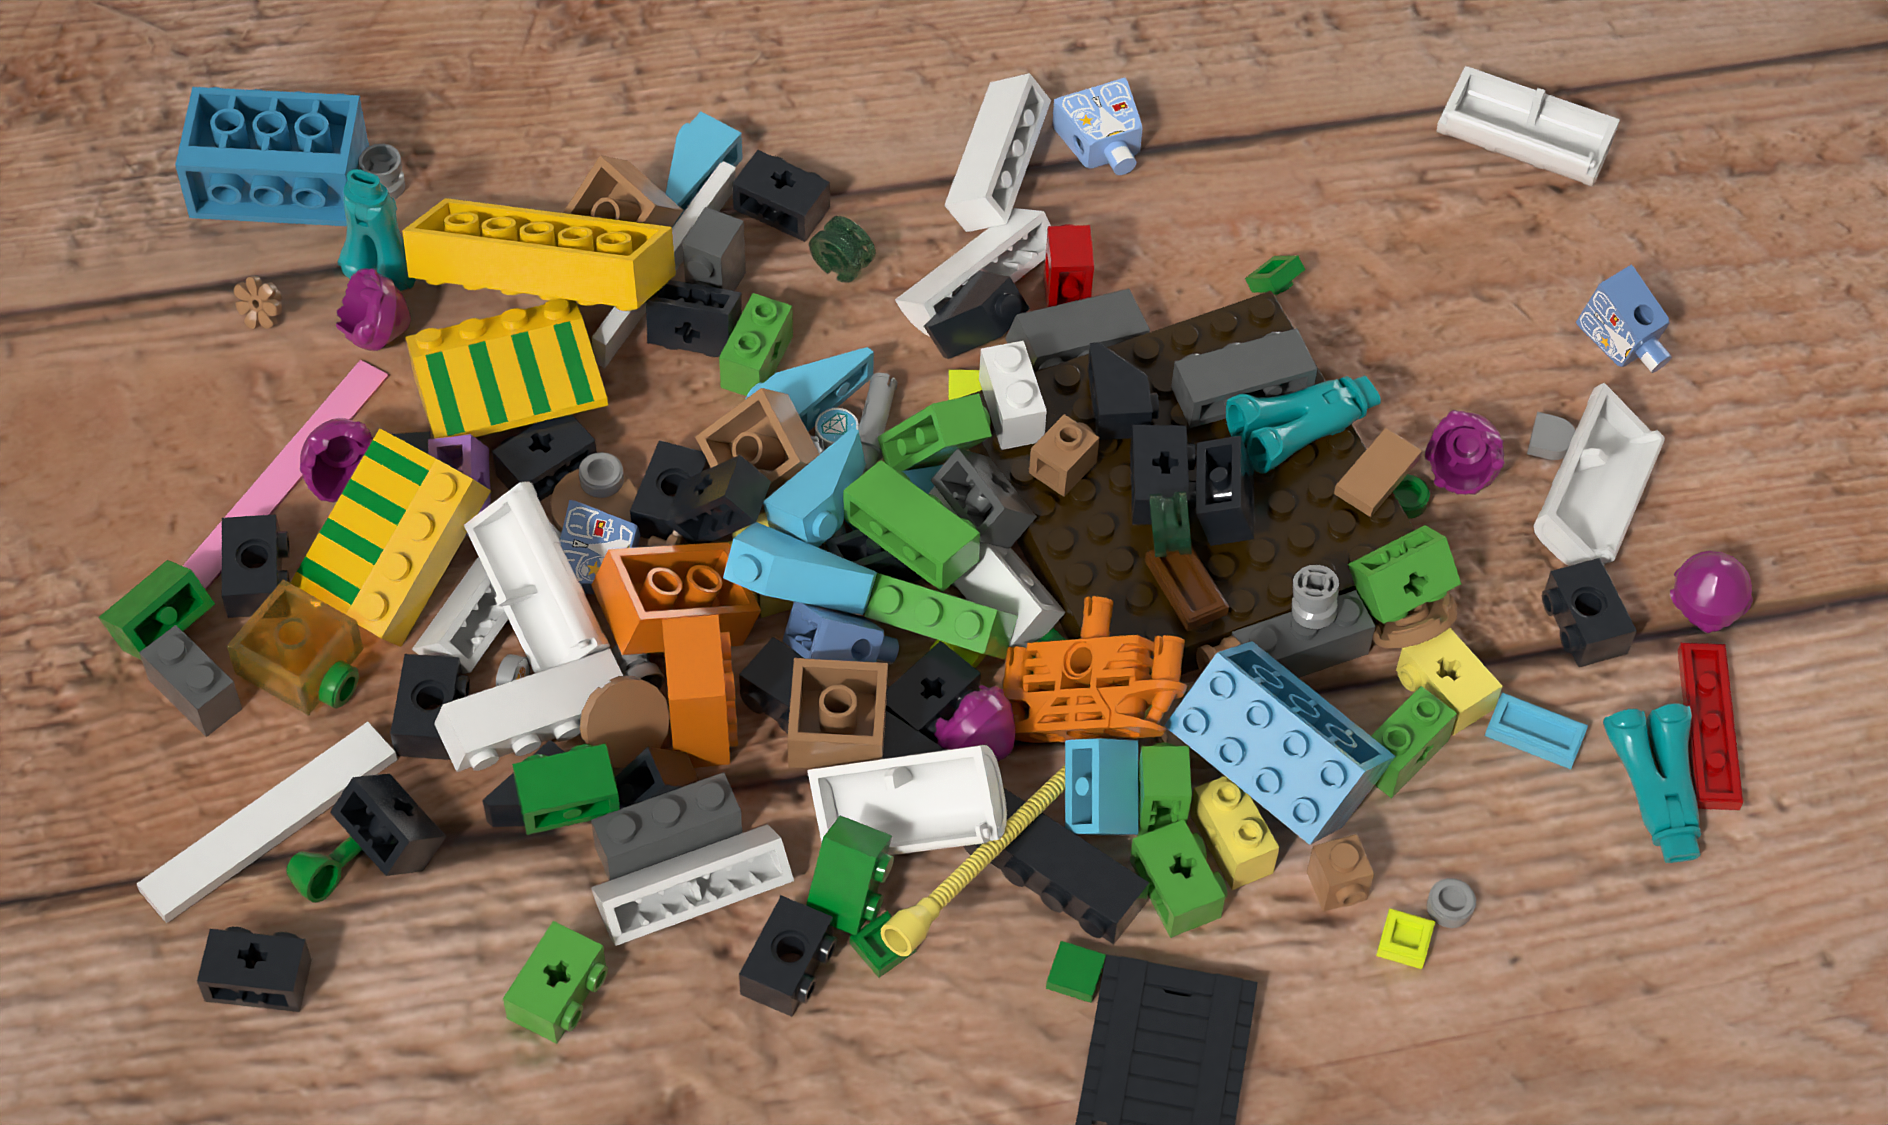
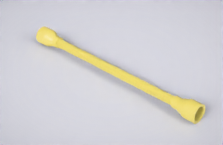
[881,705,1152,956]

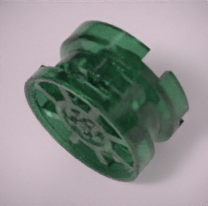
[809,216,876,283]
[1149,491,1192,557]

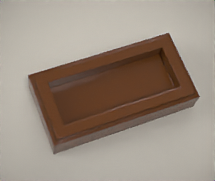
[1145,537,1229,631]

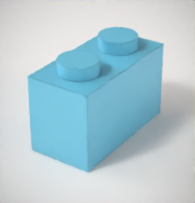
[1065,738,1138,835]

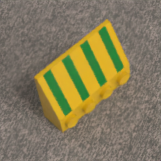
[405,298,608,439]
[290,428,491,647]

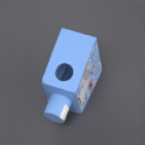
[1052,78,1142,175]

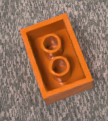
[591,542,761,655]
[662,614,738,768]

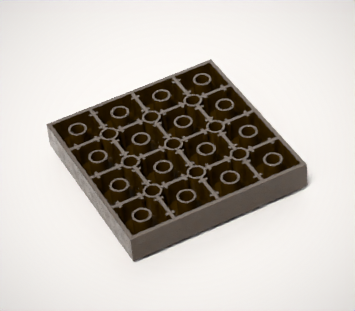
[963,291,1415,675]

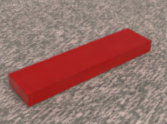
[1677,642,1743,810]

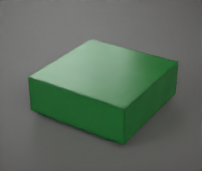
[850,911,916,978]
[1046,941,1106,1003]

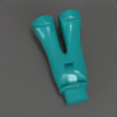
[337,169,416,291]
[1226,376,1381,474]
[1603,703,1701,863]

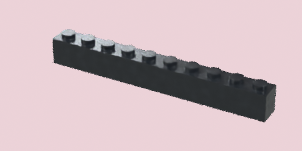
[739,637,1149,945]

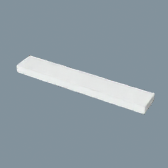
[592,161,736,368]
[137,722,397,924]

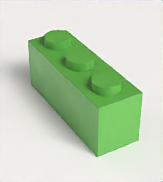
[877,393,992,471]
[843,460,980,592]
[864,573,1018,659]

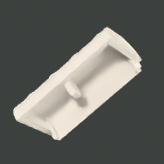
[1437,66,1620,187]
[1534,383,1665,566]
[464,482,610,673]
[807,745,1007,855]

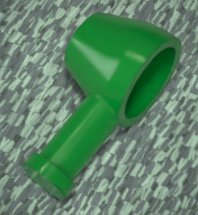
[286,836,362,903]

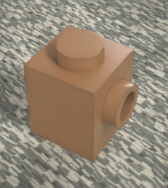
[1029,414,1099,497]
[1306,834,1374,912]

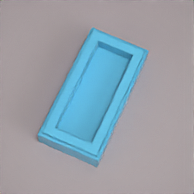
[1485,692,1588,769]

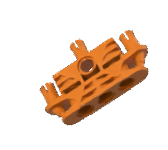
[1002,596,1188,743]

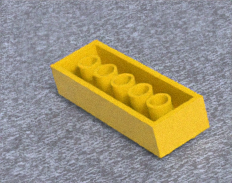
[402,198,676,311]

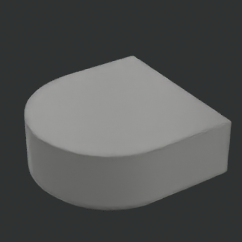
[1527,412,1575,460]

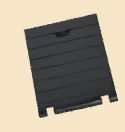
[1075,954,1258,1125]

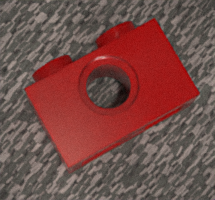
[1044,224,1094,308]

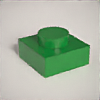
[1245,255,1305,295]

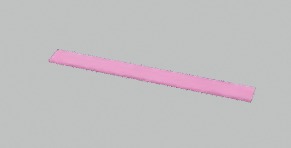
[183,360,389,590]

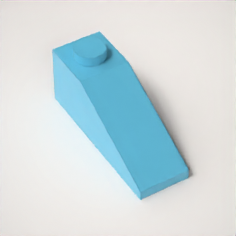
[665,111,743,228]
[745,347,874,432]
[763,428,866,547]
[723,522,877,615]

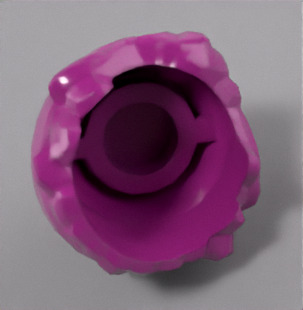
[336,268,411,351]
[1425,410,1505,495]
[299,418,373,503]
[1670,551,1753,633]
[935,685,1016,762]

